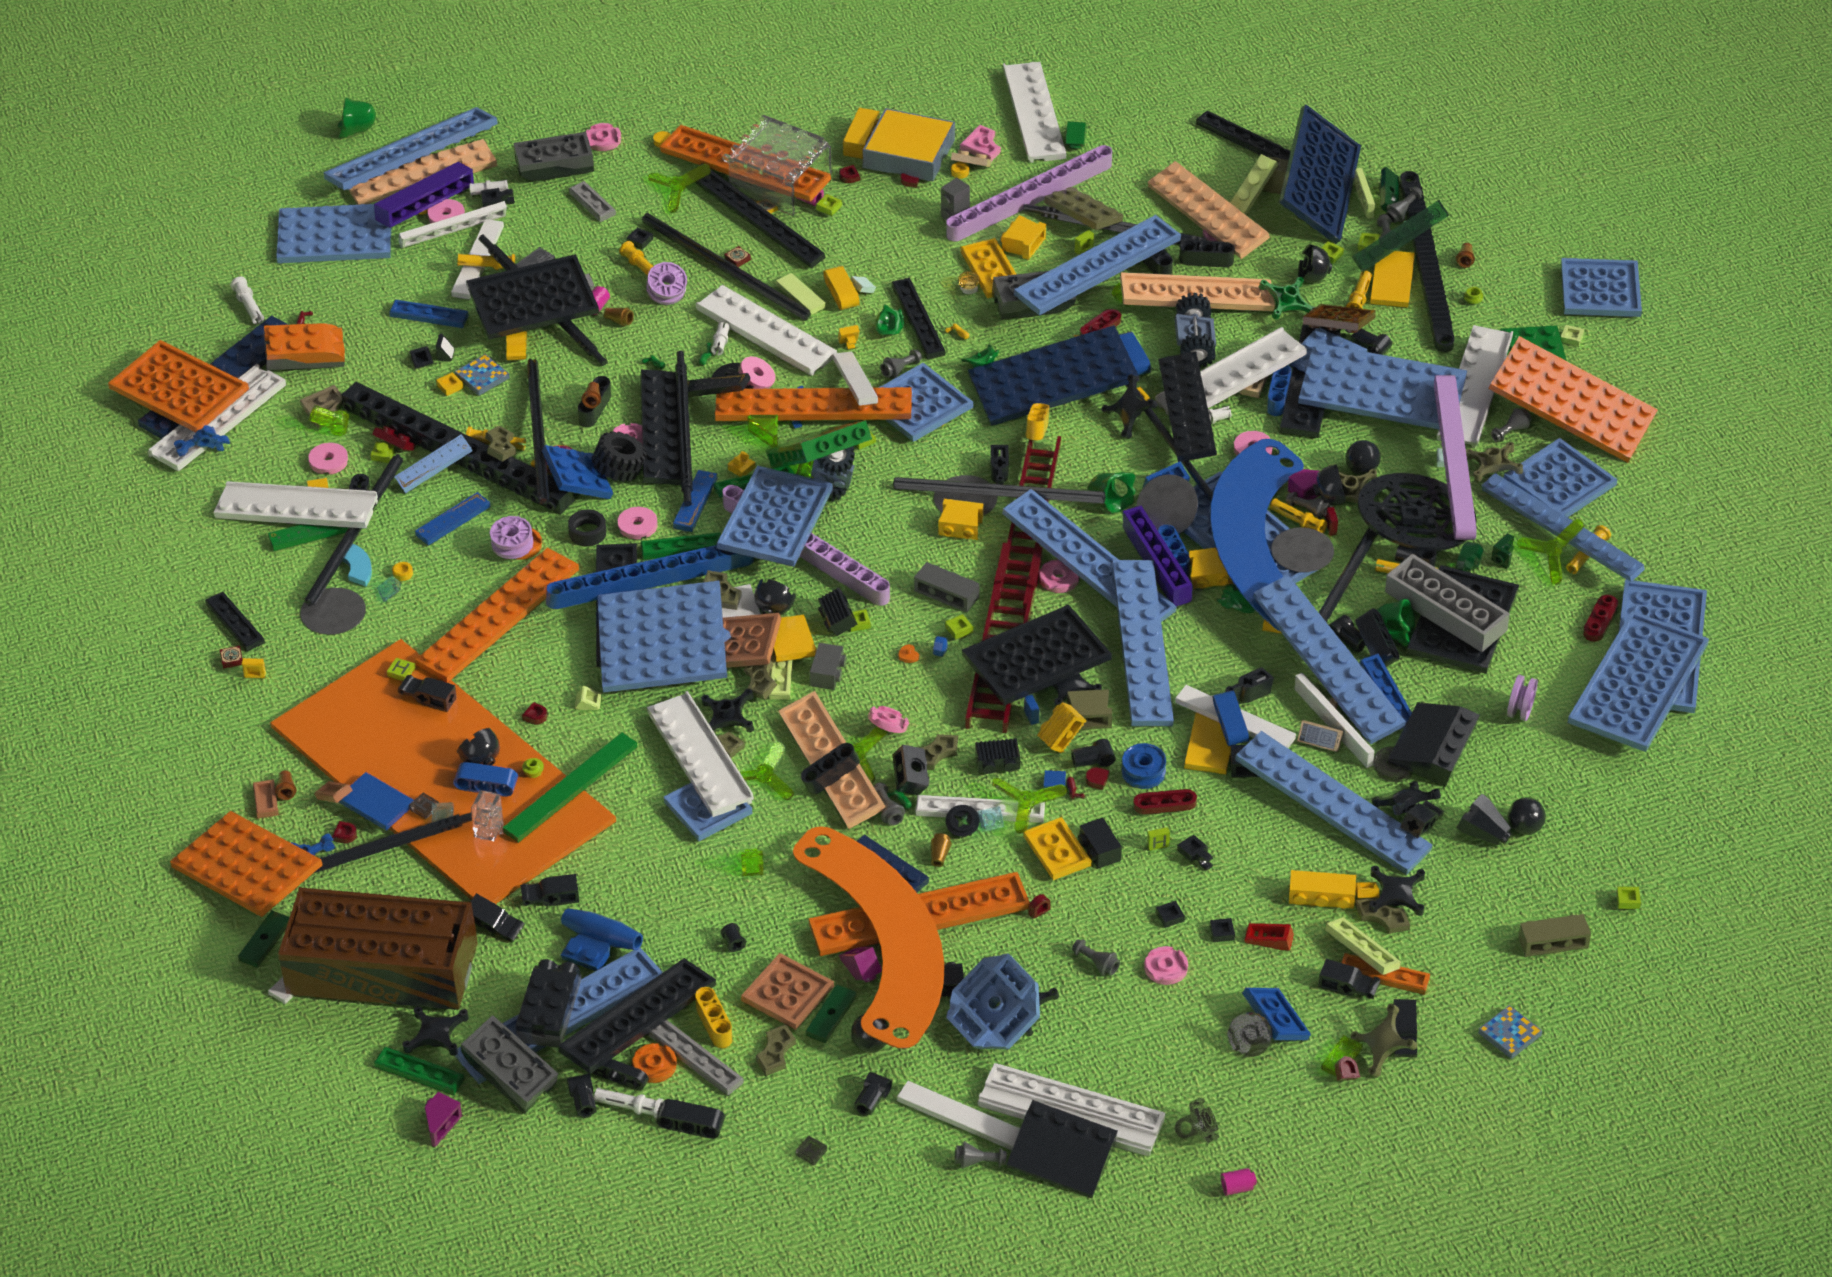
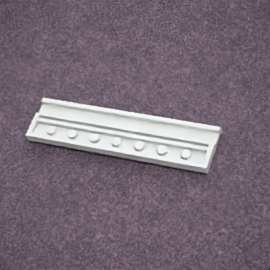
[1003,62,1066,163]
[696,285,837,376]
[1437,325,1513,448]
[1155,327,1307,415]
[148,364,286,471]
[214,481,378,528]
[647,691,754,817]
[978,1063,1165,1156]

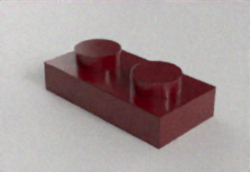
[372,426,416,451]

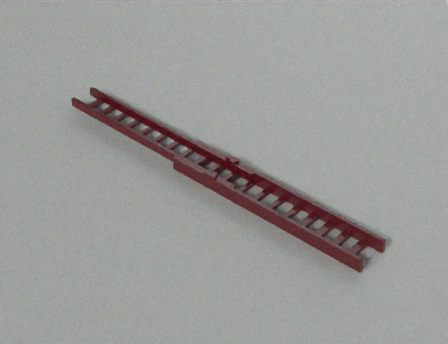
[965,436,1061,733]

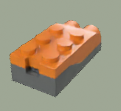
[264,323,345,370]

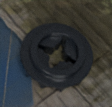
[945,805,980,838]

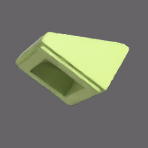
[575,686,602,710]

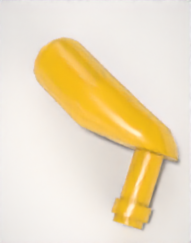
[945,323,969,339]

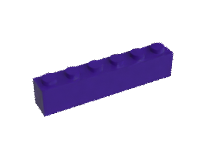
[374,162,474,228]
[1123,506,1192,606]

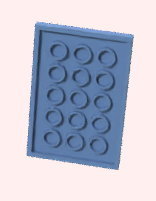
[277,204,391,263]
[717,466,833,567]

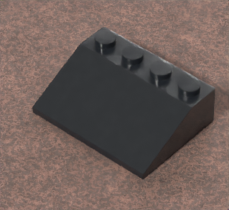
[1388,702,1480,787]
[1006,1100,1118,1198]

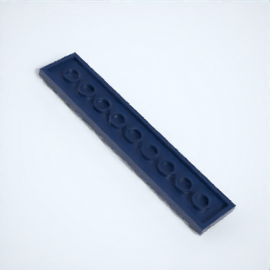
[138,316,288,439]

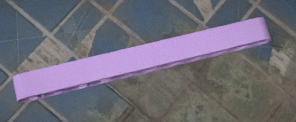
[946,145,1112,242]
[1434,375,1476,540]
[723,485,890,606]

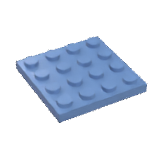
[1561,258,1642,317]
[879,363,973,442]
[1504,438,1617,517]

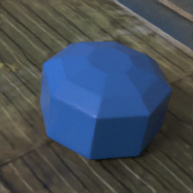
[933,636,948,656]

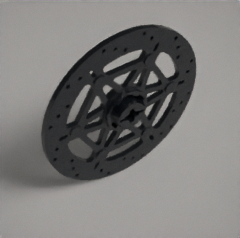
[1358,473,1477,551]

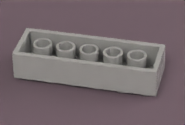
[1385,554,1510,652]

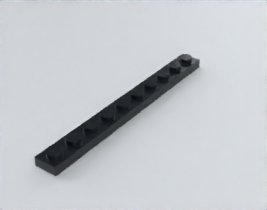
[688,163,825,268]

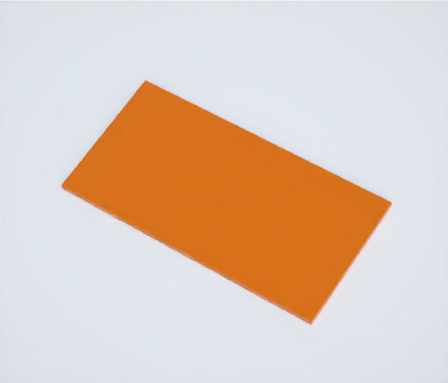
[270,639,616,904]

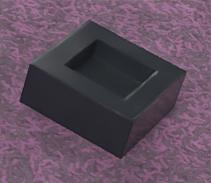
[627,227,653,250]
[1156,901,1185,928]
[1210,918,1235,942]

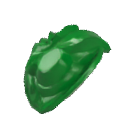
[875,304,904,335]
[961,344,999,368]
[1216,584,1255,614]

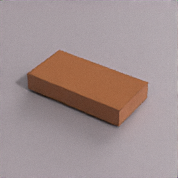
[253,779,279,818]
[314,781,353,803]

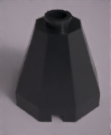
[1456,794,1512,846]

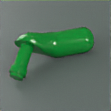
[698,342,713,366]
[642,355,666,369]
[887,788,912,809]

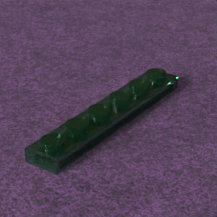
[1352,200,1449,272]

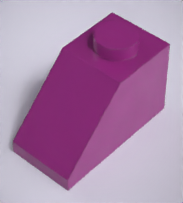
[1288,469,1320,500]
[838,947,882,982]
[425,1091,462,1147]

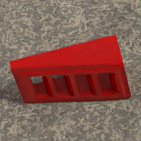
[1245,923,1294,951]

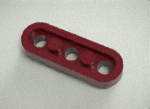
[1080,309,1122,335]
[1583,595,1618,642]
[1133,789,1197,814]

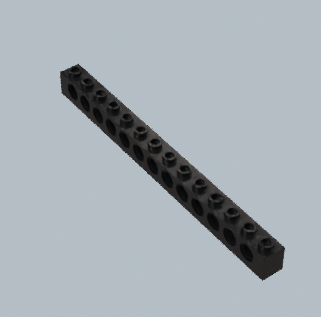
[341,382,575,515]

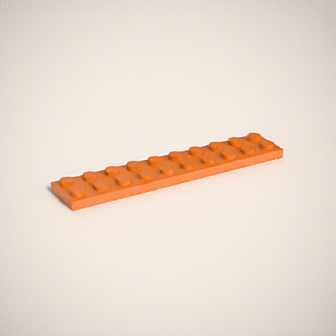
[660,125,831,202]
[715,387,912,421]
[415,547,579,683]
[809,872,1030,956]

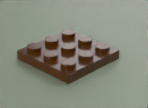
[1303,304,1376,333]

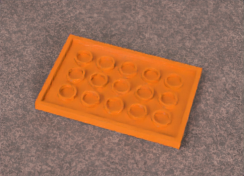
[108,340,249,432]
[170,811,322,917]

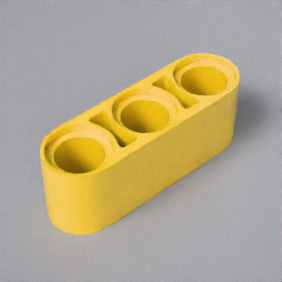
[823,266,860,310]
[1026,403,1049,440]
[695,987,732,1048]

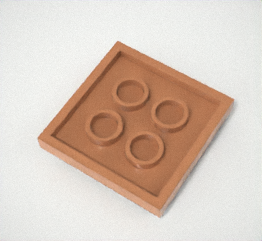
[723,613,781,668]
[741,953,834,1030]

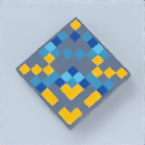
[455,354,510,396]
[1478,1005,1542,1059]

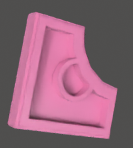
[960,125,1001,162]

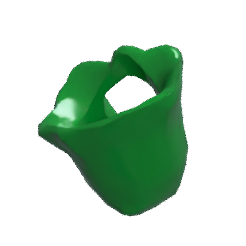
[338,97,376,138]
[1087,472,1136,513]
[1376,599,1415,646]

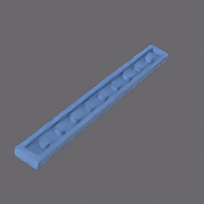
[1482,473,1645,582]

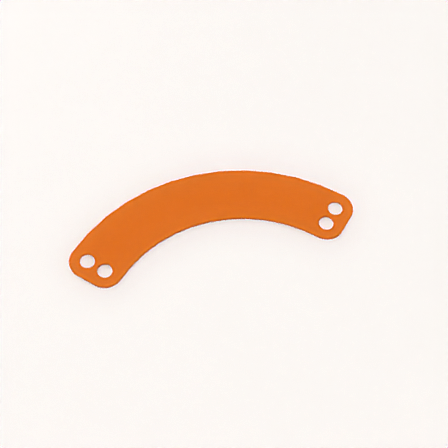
[793,827,944,1048]

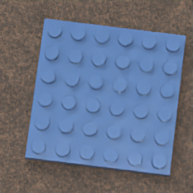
[598,581,727,693]

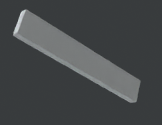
[647,1020,744,1096]

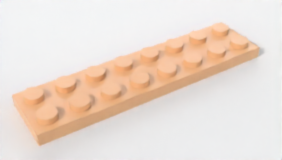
[349,139,497,205]
[1147,161,1270,259]
[1120,273,1275,311]
[779,691,885,829]

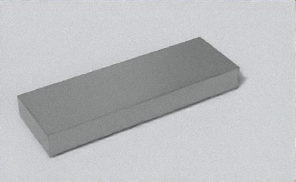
[569,181,616,222]

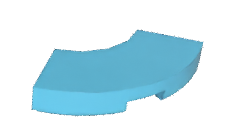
[343,544,372,587]

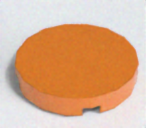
[632,1043,677,1083]

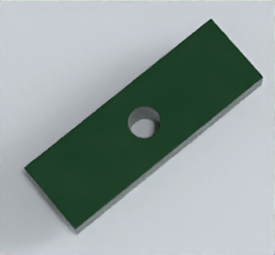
[1380,167,1399,212]
[238,910,290,968]
[806,984,856,1043]

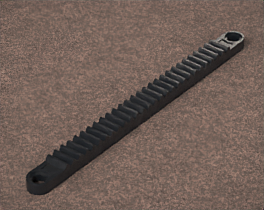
[1400,171,1455,352]

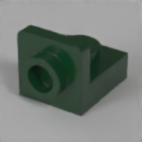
[1491,533,1514,569]

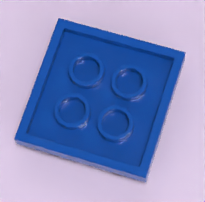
[542,445,613,499]

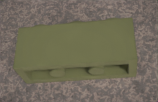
[1518,914,1591,957]

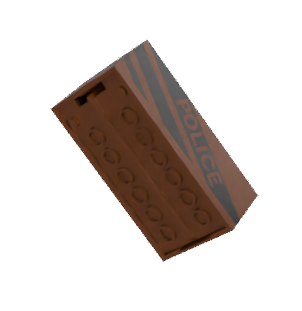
[278,887,478,1010]

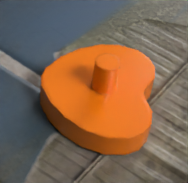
[898,644,919,663]

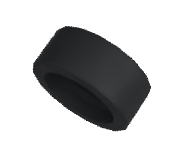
[568,509,606,546]

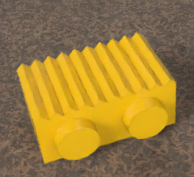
[1037,702,1086,753]

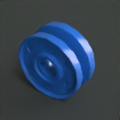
[1122,743,1166,789]

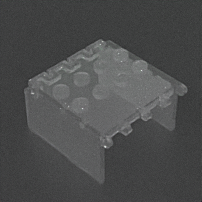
[722,115,832,216]

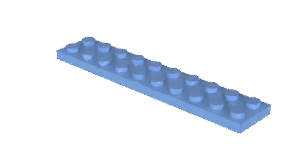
[323,107,498,190]
[1014,215,1181,315]
[1002,489,1177,622]
[1112,560,1174,726]
[1253,575,1406,745]
[1235,731,1433,875]
[455,948,663,1084]

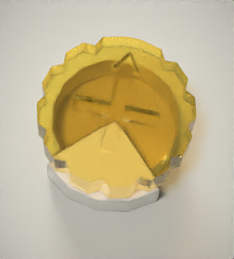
[958,271,979,294]

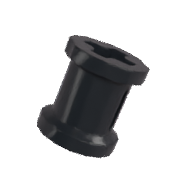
[720,923,747,952]

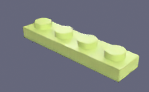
[1231,154,1278,215]
[1326,917,1401,975]

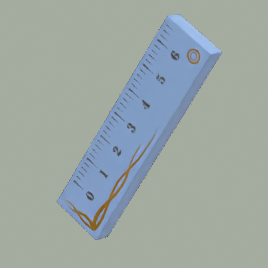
[394,434,472,493]

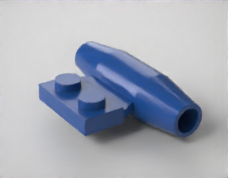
[561,908,643,971]

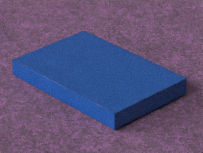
[339,772,415,831]
[1242,988,1311,1040]

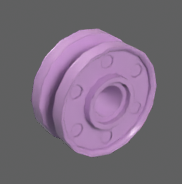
[646,262,687,305]
[490,516,534,559]
[1507,675,1538,721]

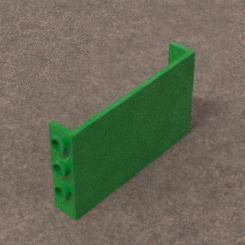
[765,420,872,469]

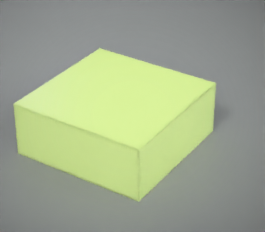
[1561,325,1584,347]

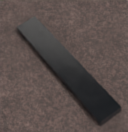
[1196,110,1291,160]
[892,277,945,359]

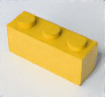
[843,107,880,159]
[1289,870,1356,909]

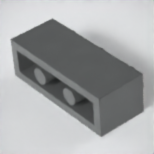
[914,562,979,612]

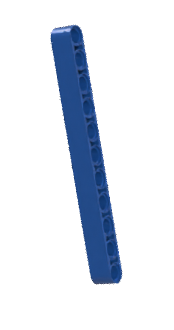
[546,545,755,609]

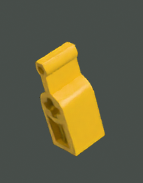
[506,331,527,360]

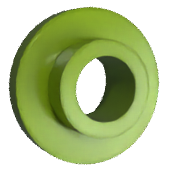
[1464,287,1483,304]
[522,758,544,778]

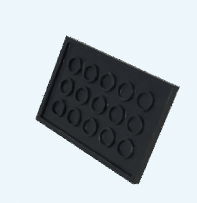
[466,254,599,340]
[1407,565,1519,674]
[962,604,1112,706]

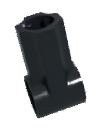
[1351,328,1392,355]
[1395,545,1437,567]
[1329,615,1366,652]
[1071,739,1116,767]
[854,1072,893,1116]
[567,1073,597,1118]

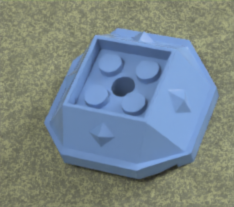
[946,953,1040,1049]

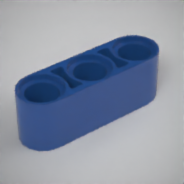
[1119,332,1151,375]
[1267,365,1291,416]
[1158,525,1190,576]
[1212,691,1249,746]
[453,762,518,797]

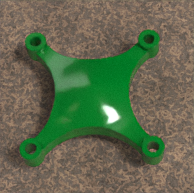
[1258,277,1315,320]

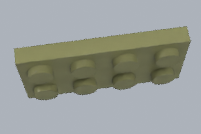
[1044,187,1123,230]

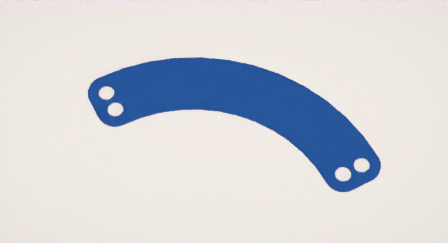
[1210,439,1304,631]

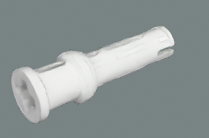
[230,277,264,324]
[594,1088,664,1119]

